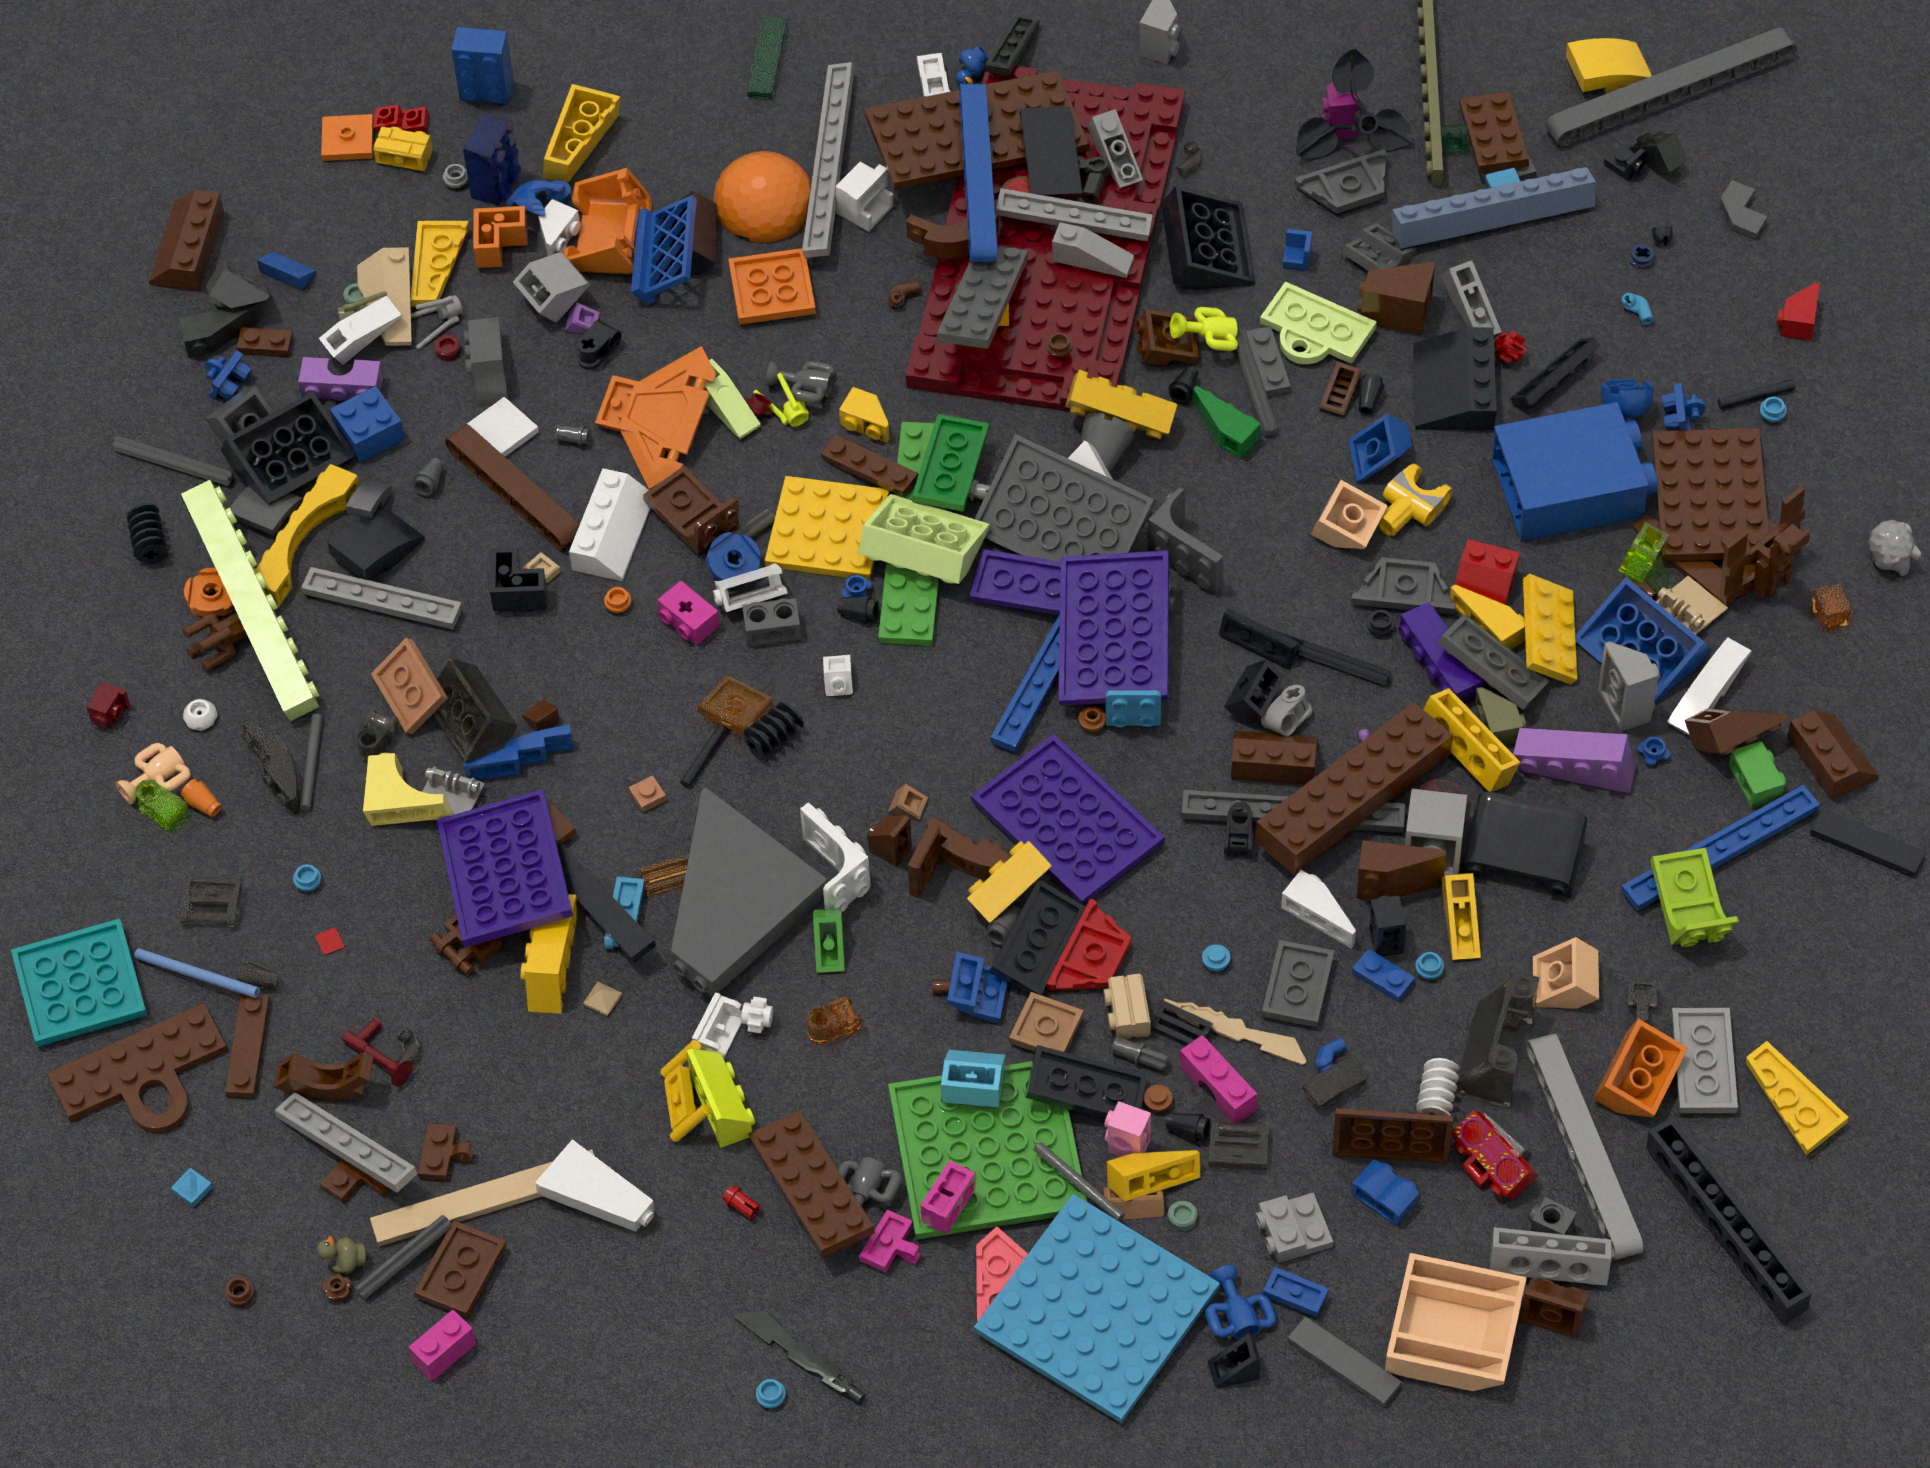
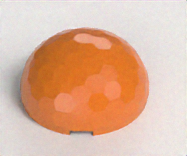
[713,151,811,243]

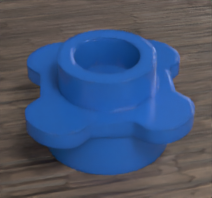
[842,575,872,598]
[1637,737,1670,765]

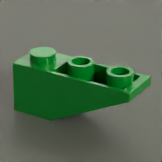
[1193,386,1260,459]

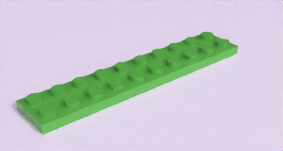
[878,422,946,646]

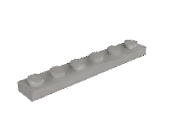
[996,188,1152,241]
[301,567,463,629]
[275,1092,417,1192]

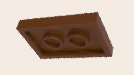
[414,1221,507,1318]

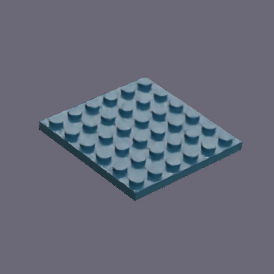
[974,1194,1220,1424]

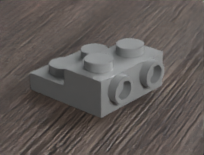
[1255,1193,1333,1263]

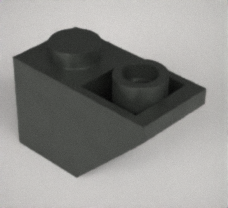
[1629,132,1688,173]

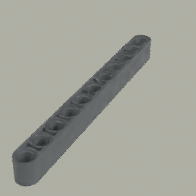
[1545,27,1797,147]

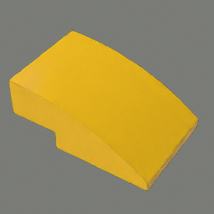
[1566,38,1652,94]

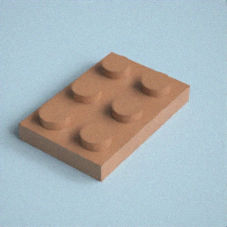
[371,638,448,735]

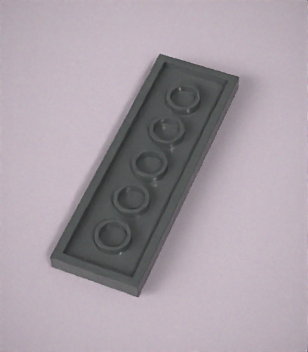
[937,246,1028,349]

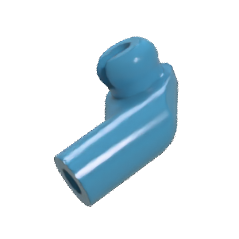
[1621,292,1654,325]

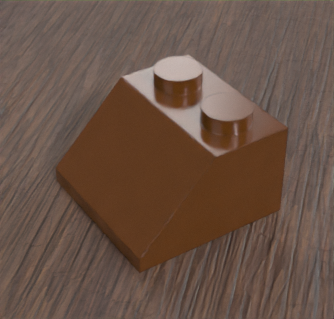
[1520,1277,1589,1338]

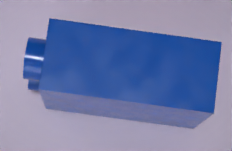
[1491,402,1657,541]

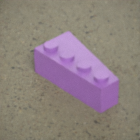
[1513,728,1636,793]

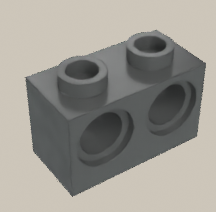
[742,598,801,646]

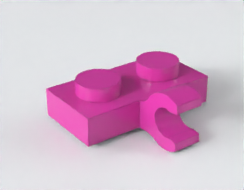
[859,1210,921,1273]

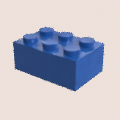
[452,27,514,104]

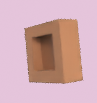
[629,775,667,813]

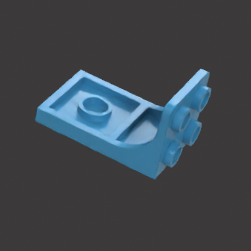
[1106,690,1161,727]

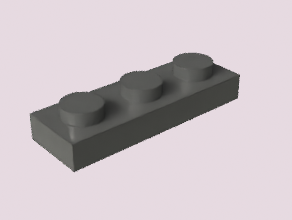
[1246,326,1291,397]

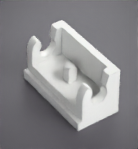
[692,992,742,1059]

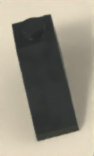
[179,303,259,358]

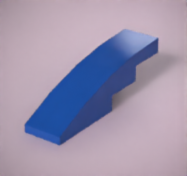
[463,725,573,780]

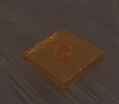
[697,675,773,735]

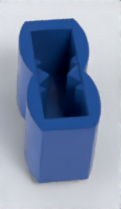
[1351,1160,1420,1226]

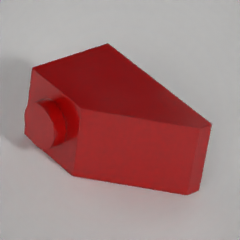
[1776,283,1820,340]

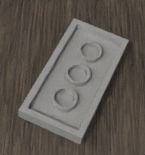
[1671,1008,1738,1113]

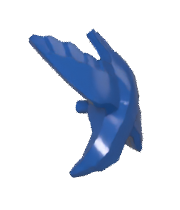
[507,180,565,216]

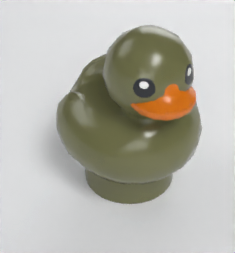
[317,1236,365,1274]

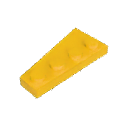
[410,221,470,306]
[1745,1041,1849,1156]

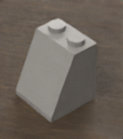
[1405,789,1467,876]

